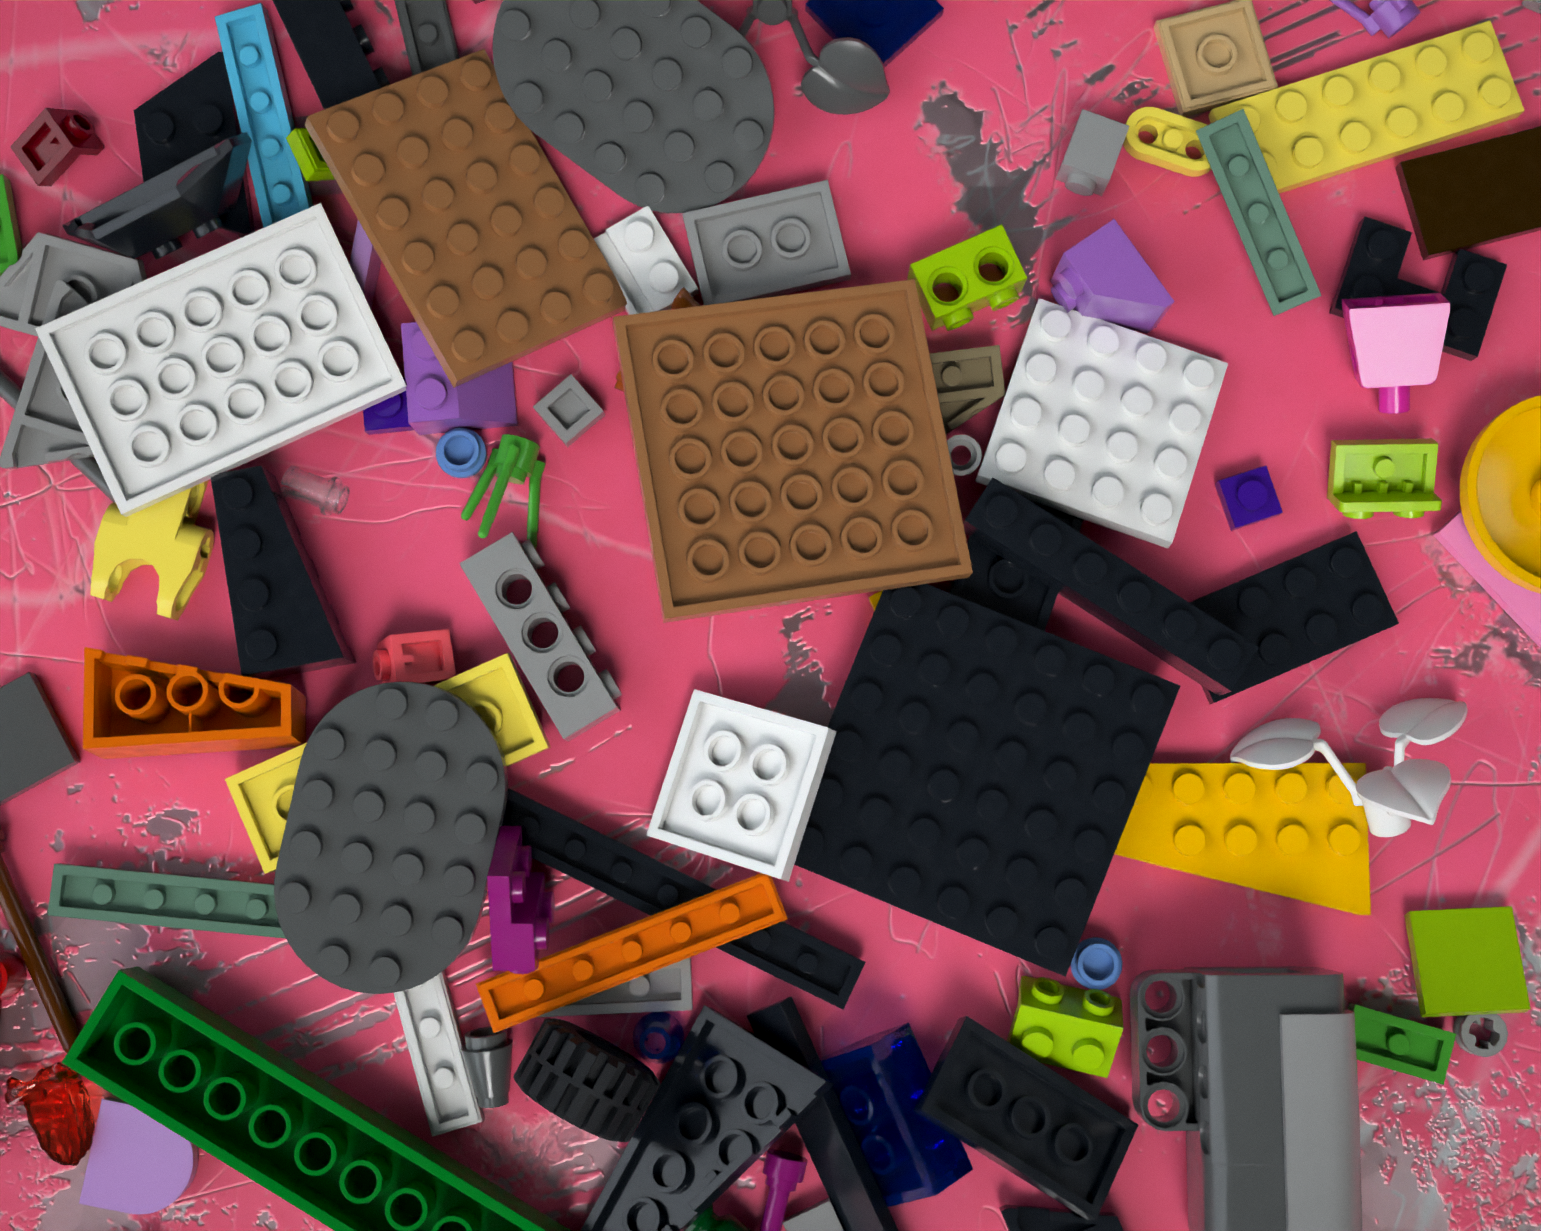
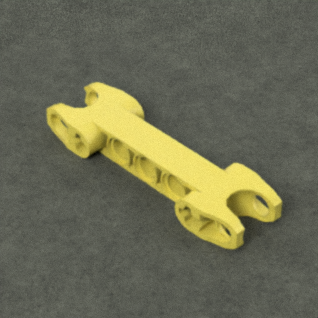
[90,480,214,621]

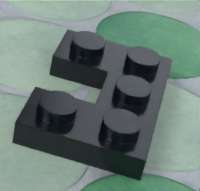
[1329,217,1507,361]

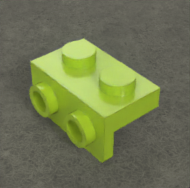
[1327,438,1442,519]
[1007,976,1124,1078]

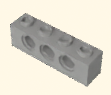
[459,532,622,742]

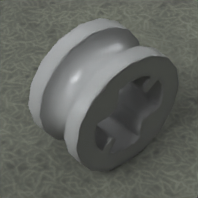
[1453,1014,1508,1057]

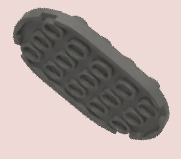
[493,0,775,213]
[274,682,508,994]

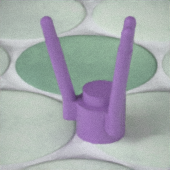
[1330,0,1421,39]

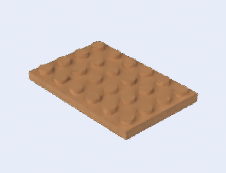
[305,49,627,388]

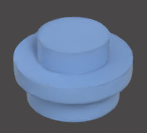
[436,428,487,479]
[1070,937,1122,990]

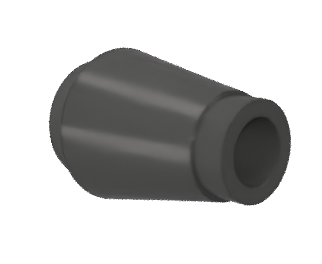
[461,1027,513,1108]

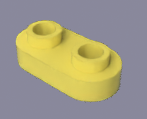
[1123,107,1211,177]

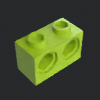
[907,224,1027,331]

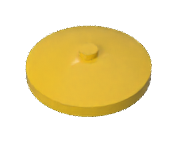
[1460,395,1541,594]

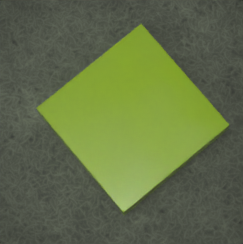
[1404,906,1531,1017]

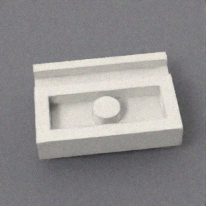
[594,206,699,315]

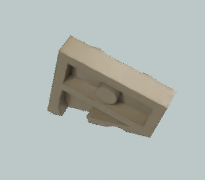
[930,345,1005,434]

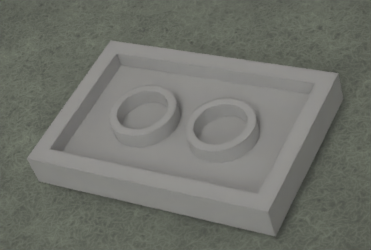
[682,180,851,305]

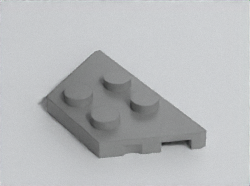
[0,232,147,337]
[0,280,94,470]

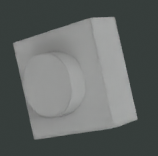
[533,374,605,448]

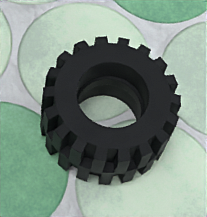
[513,1018,660,1142]

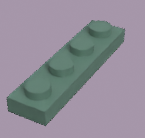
[1196,109,1322,316]

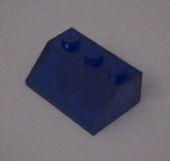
[820,1023,973,1207]

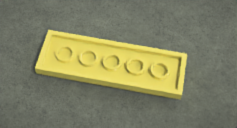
[1208,20,1525,194]
[225,653,551,874]

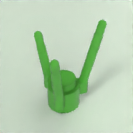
[461,434,546,549]

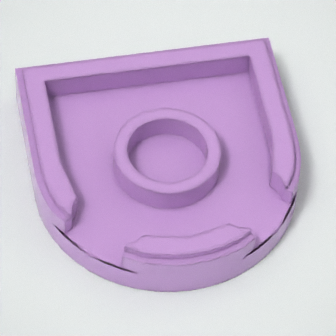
[79,1097,198,1215]

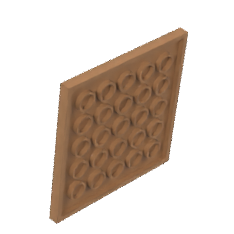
[613,279,973,623]

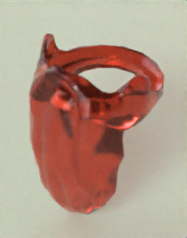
[4,1062,95,1166]

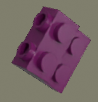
[487,826,555,974]

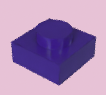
[363,378,414,435]
[1215,466,1283,531]

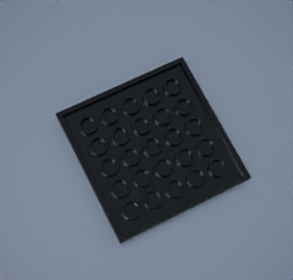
[794,584,1180,977]

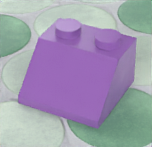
[1050,219,1175,333]
[401,322,518,435]

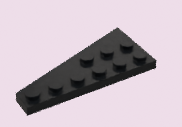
[580,1005,834,1231]

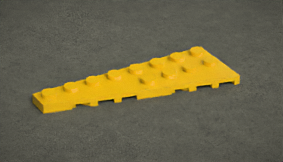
[1114,763,1371,915]

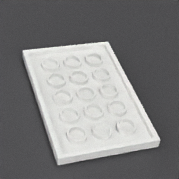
[35,203,407,517]

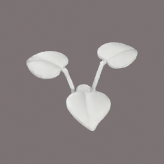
[1230,698,1468,837]

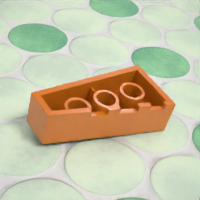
[83,647,306,759]

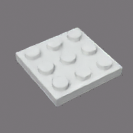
[646,689,836,882]

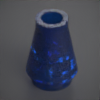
[633,1012,684,1064]

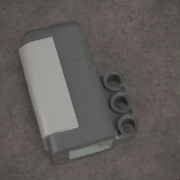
[1130,966,1362,1231]

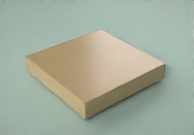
[1153,0,1278,117]

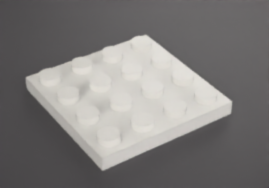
[975,298,1228,549]

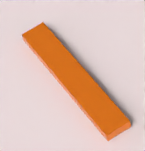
[476,873,788,1033]

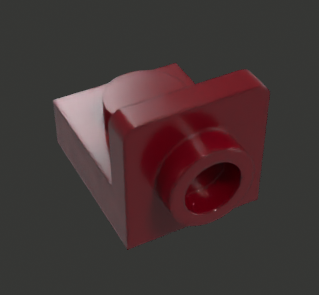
[11,108,104,186]

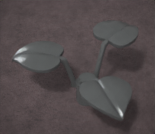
[738,0,890,115]

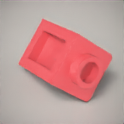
[372,629,456,684]

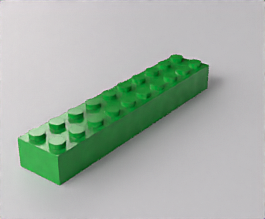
[62,966,571,1231]

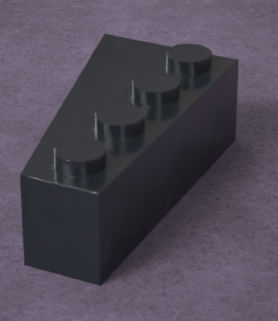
[211,466,356,680]

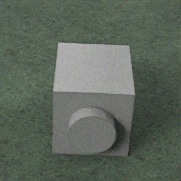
[1055,109,1129,196]

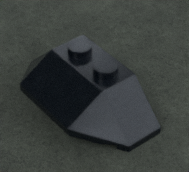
[62,132,252,260]

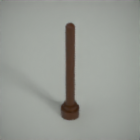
[0,826,80,1053]

